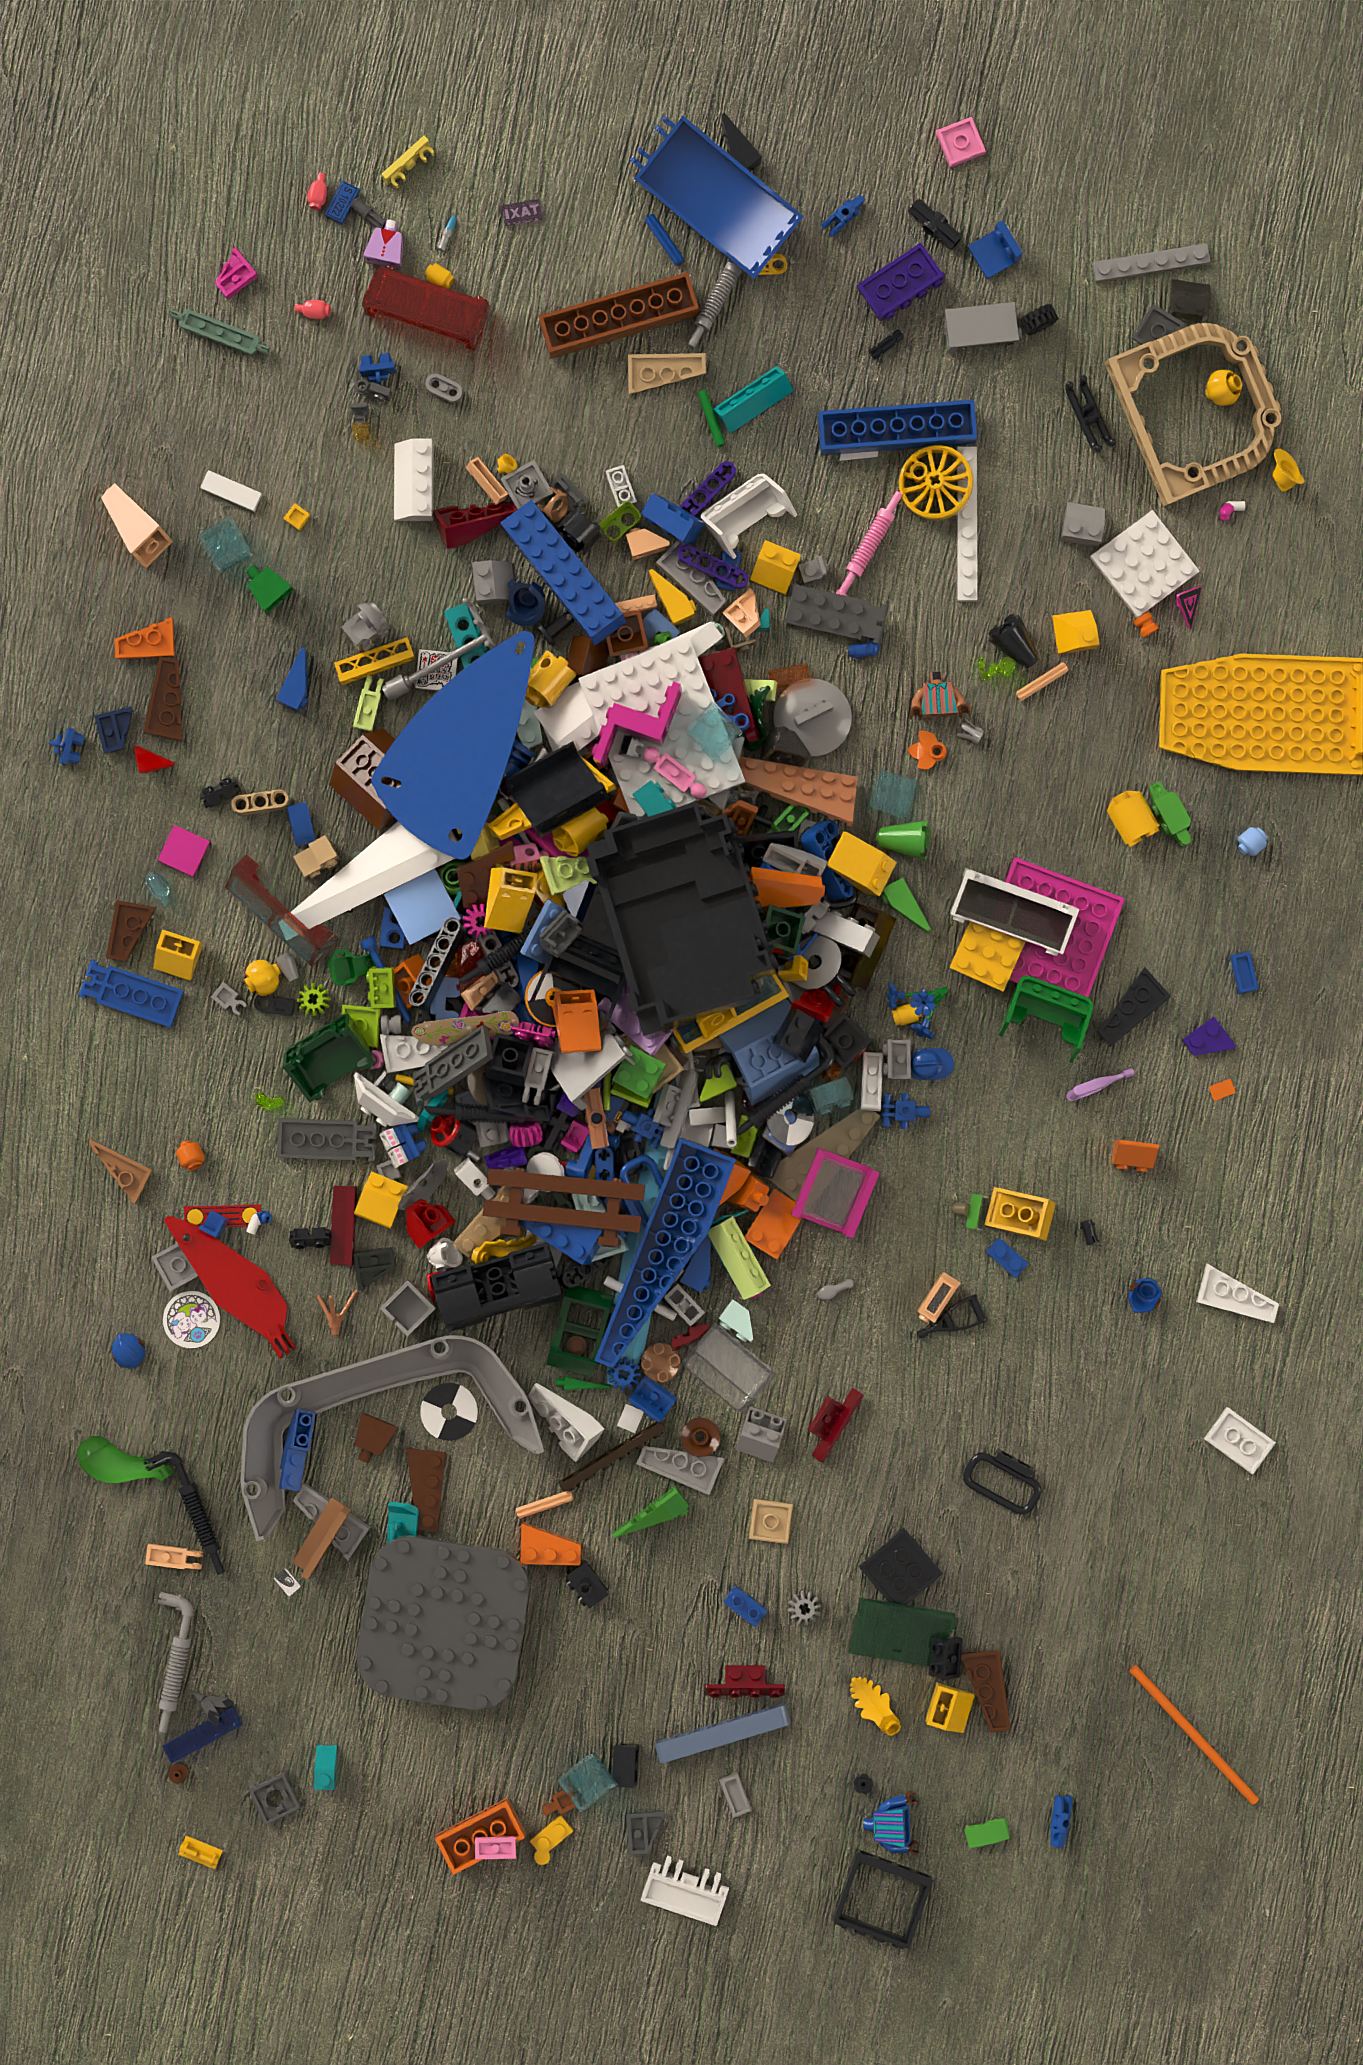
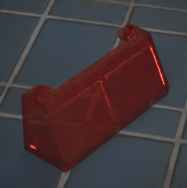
[362,266,490,351]

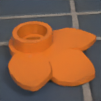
[907,731,947,770]

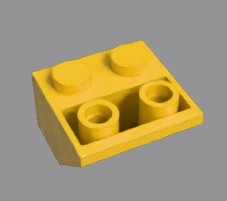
[153,929,203,981]
[925,1682,975,1733]

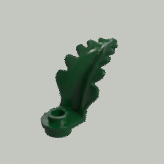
[743,686,771,751]

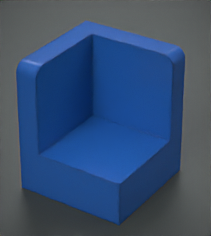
[199,1210,230,1238]

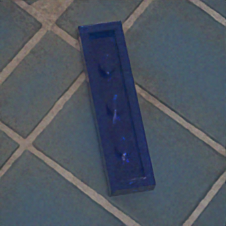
[162,1706,243,1764]

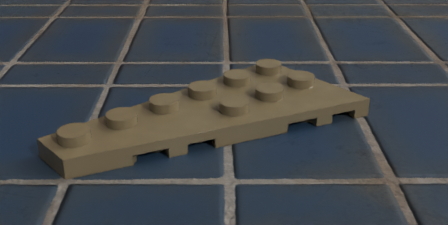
[768,1107,880,1210]

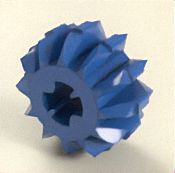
[607,1356,641,1391]

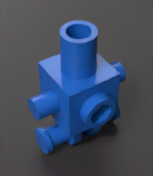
[881,1093,930,1129]
[620,1108,665,1149]

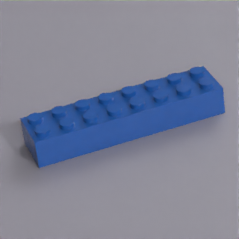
[817,400,977,456]
[501,500,626,645]

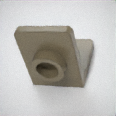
[724,627,757,653]

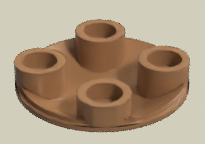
[641,1343,680,1382]

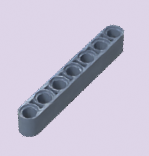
[654,1703,791,1763]

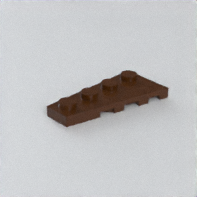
[143,656,182,741]
[961,1649,1011,1732]

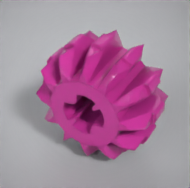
[463,904,493,938]
[509,1120,543,1147]

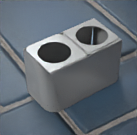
[709,1123,734,1149]

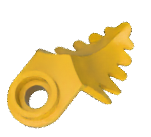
[471,1233,537,1264]
[850,1676,901,1736]

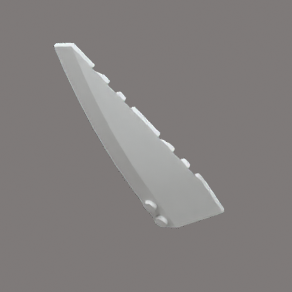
[279,821,458,939]

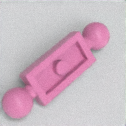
[644,747,706,799]

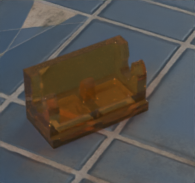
[768,663,810,689]

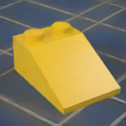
[826,831,897,897]
[984,1187,1056,1241]

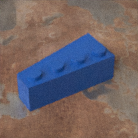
[520,1220,604,1265]

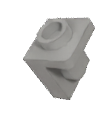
[798,556,829,584]

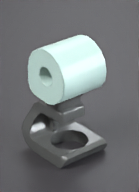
[373,1069,412,1104]

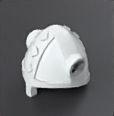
[427,1238,463,1272]

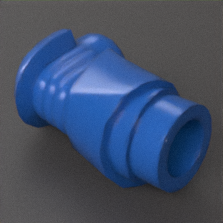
[849,638,880,659]

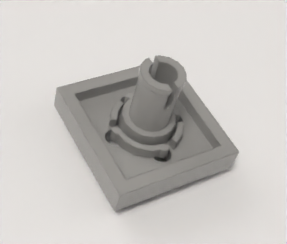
[500,460,553,509]

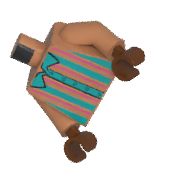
[910,672,971,721]

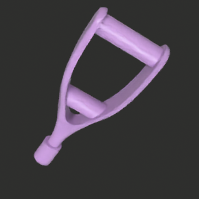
[1066,1068,1134,1101]

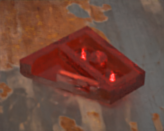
[456,939,485,991]

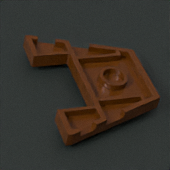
[457,841,516,910]

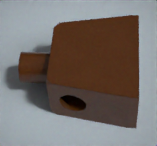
[354,1413,398,1463]

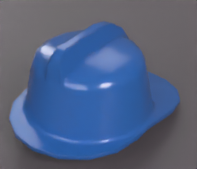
[911,1048,954,1080]

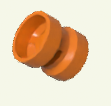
[1133,612,1159,638]

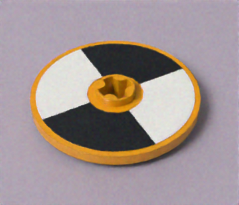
[525,970,583,1027]

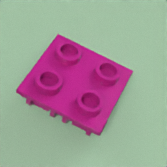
[511,1021,557,1047]

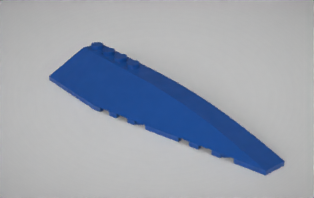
[595,1137,736,1368]

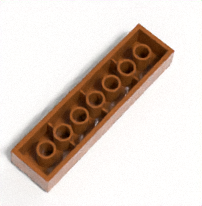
[539,272,699,359]

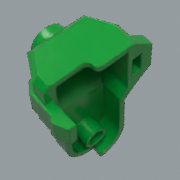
[328,949,376,986]

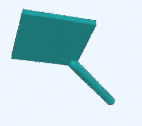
[710,1209,749,1228]

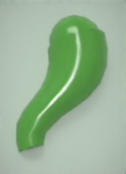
[77,1436,174,1483]

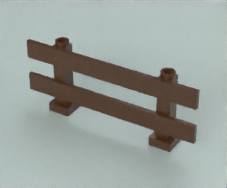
[482,1168,646,1248]

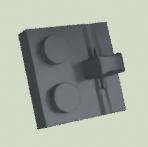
[1131,303,1185,345]

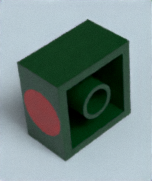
[760,904,805,957]

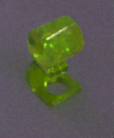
[978,656,1016,680]

